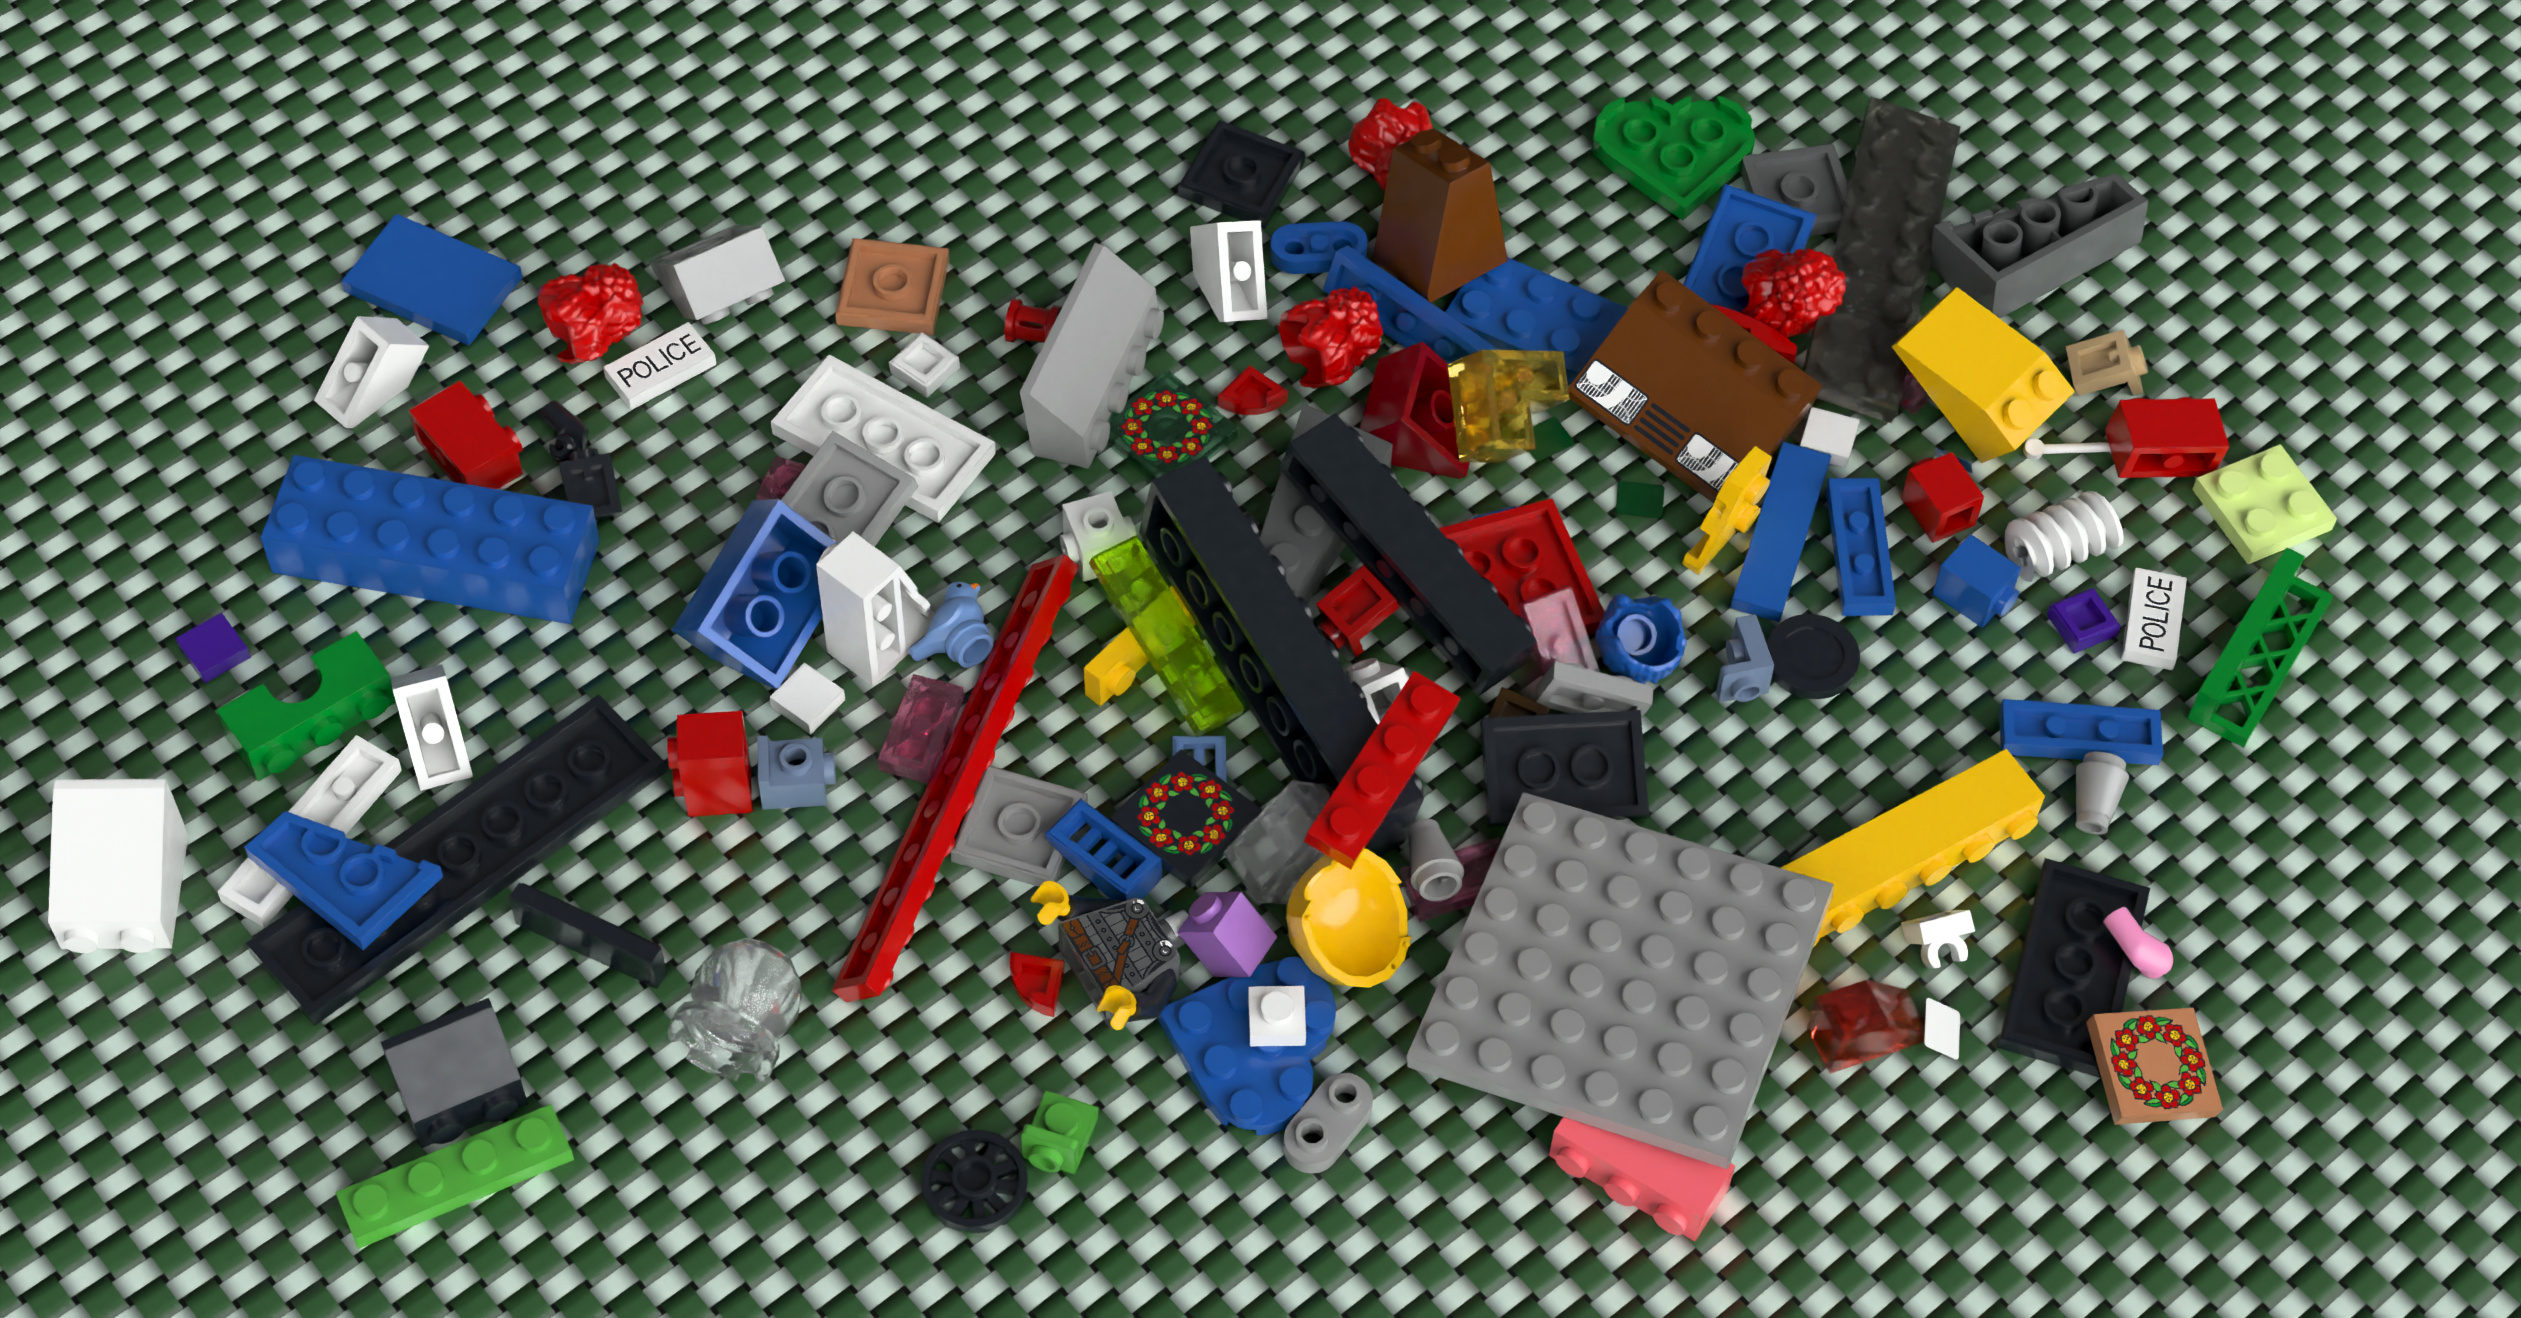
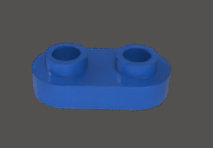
[1270,221,1368,274]

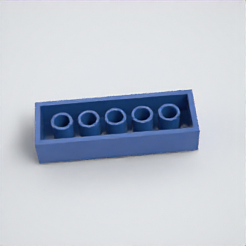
[260,455,600,624]

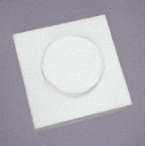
[1248,986,1306,1046]

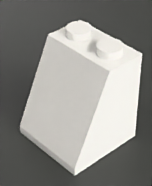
[48,779,188,953]

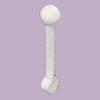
[2023,438,2111,460]

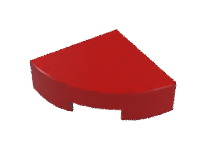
[1217,365,1288,415]
[1010,952,1065,1017]

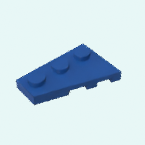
[245,811,443,950]

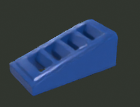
[1045,798,1162,901]

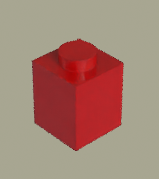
[1901,452,1985,543]

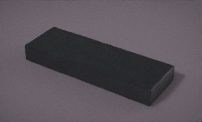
[509,883,667,989]

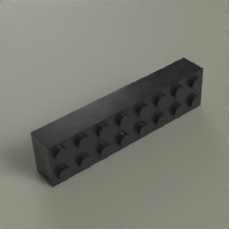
[1139,457,1425,856]

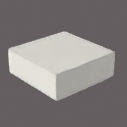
[889,332,960,398]
[1800,407,1860,468]
[770,662,845,735]

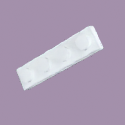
[218,735,402,928]

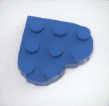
[1158,956,1336,1136]

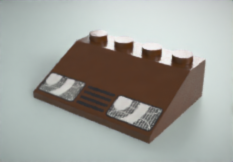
[1565,270,1823,503]

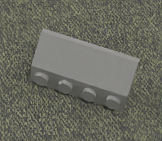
[1020,243,1164,469]

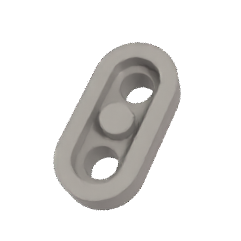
[1283,1073,1373,1174]

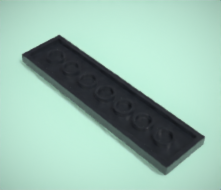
[246,694,666,1026]

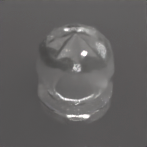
[668,938,802,1082]

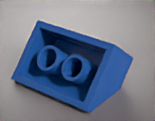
[672,499,838,689]

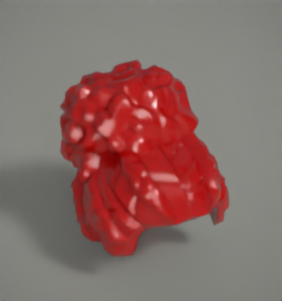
[1348,98,1433,192]
[1741,249,1846,338]
[538,263,644,364]
[1277,286,1383,389]

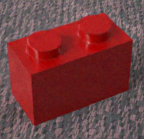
[409,380,523,489]
[2105,397,2230,478]
[667,711,753,817]

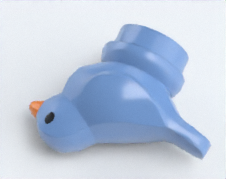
[908,582,993,668]

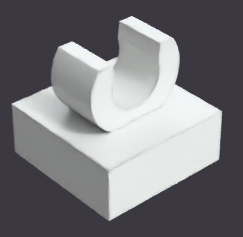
[1901,910,1975,969]

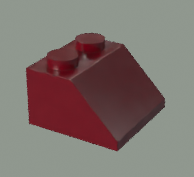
[1359,341,1487,479]

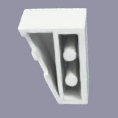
[816,531,935,687]

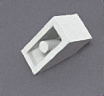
[1190,220,1268,322]
[314,316,429,428]
[391,664,473,791]

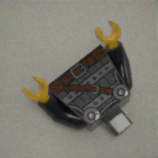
[1030,881,1189,1030]

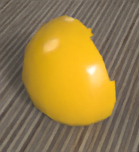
[1286,849,1412,988]

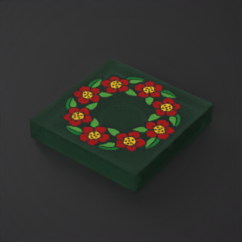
[1107,370,1238,481]

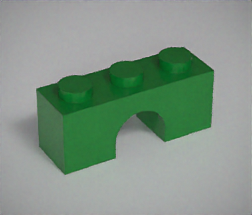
[216,630,396,782]

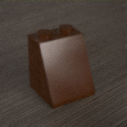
[1372,128,1508,302]

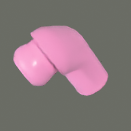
[2103,907,2173,979]

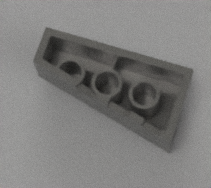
[1929,173,2149,318]
[1259,403,1393,603]

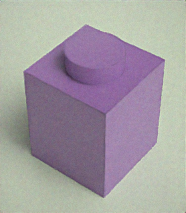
[1177,892,1278,977]

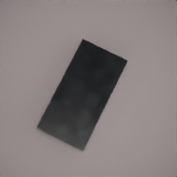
[1997,858,2150,1078]

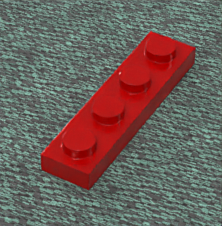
[1304,670,1460,870]

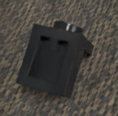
[559,448,623,521]

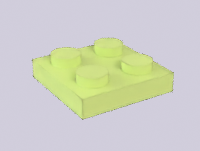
[2192,444,2337,564]

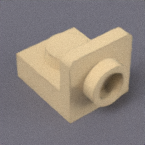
[2066,329,2148,396]

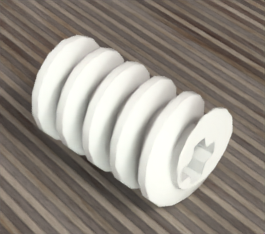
[2004,491,2124,582]

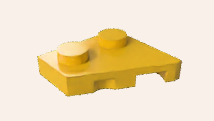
[1682,446,1772,575]

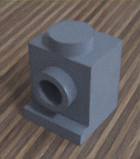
[757,736,836,810]

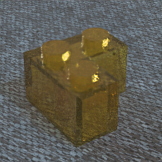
[1447,350,1570,463]

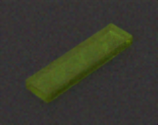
[1089,535,1245,737]

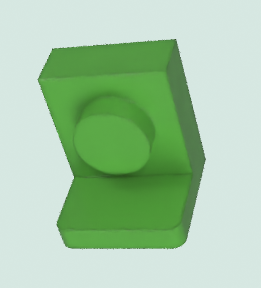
[1021,1091,1098,1174]

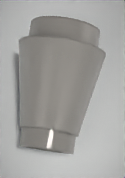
[2076,752,2129,835]
[1408,819,1464,901]

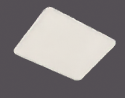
[1924,998,1960,1060]

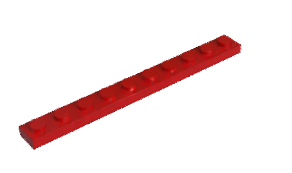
[831,554,1079,1002]

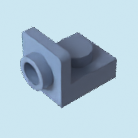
[1716,614,1774,702]

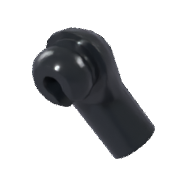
[540,400,589,463]

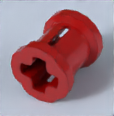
[1004,298,1062,343]

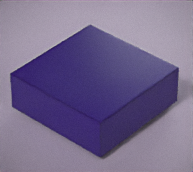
[2047,587,2121,654]
[175,613,251,684]

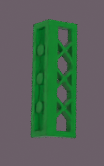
[2187,547,2334,748]

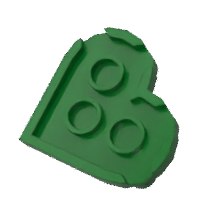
[1591,96,1755,221]

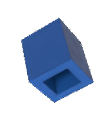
[1932,534,2021,628]

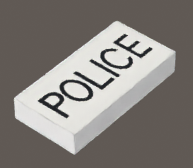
[603,322,716,410]
[2121,568,2187,670]

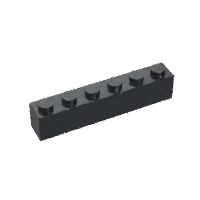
[1279,413,1538,696]

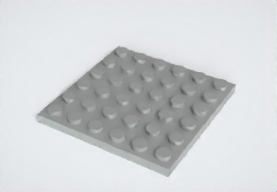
[1407,792,1834,1169]

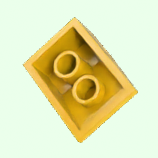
[1891,287,2075,464]

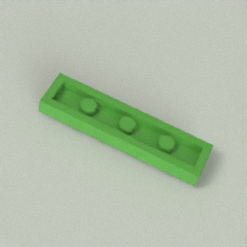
[335,1104,574,1249]

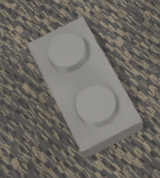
[1535,661,1653,718]

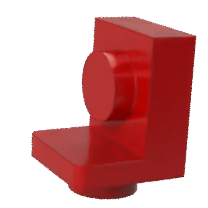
[1316,565,1399,658]

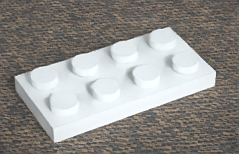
[771,355,996,523]

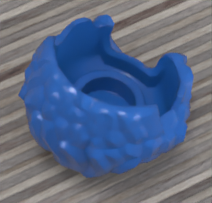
[1596,593,1687,684]

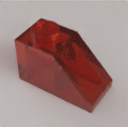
[1807,980,1925,1074]

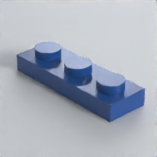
[1826,478,1896,616]
[1999,699,2163,765]

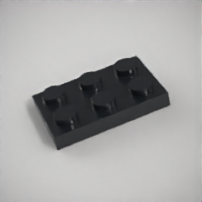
[1480,710,1649,827]

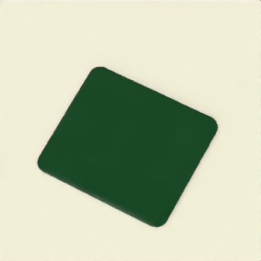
[1517,417,1575,461]
[1616,481,1665,518]

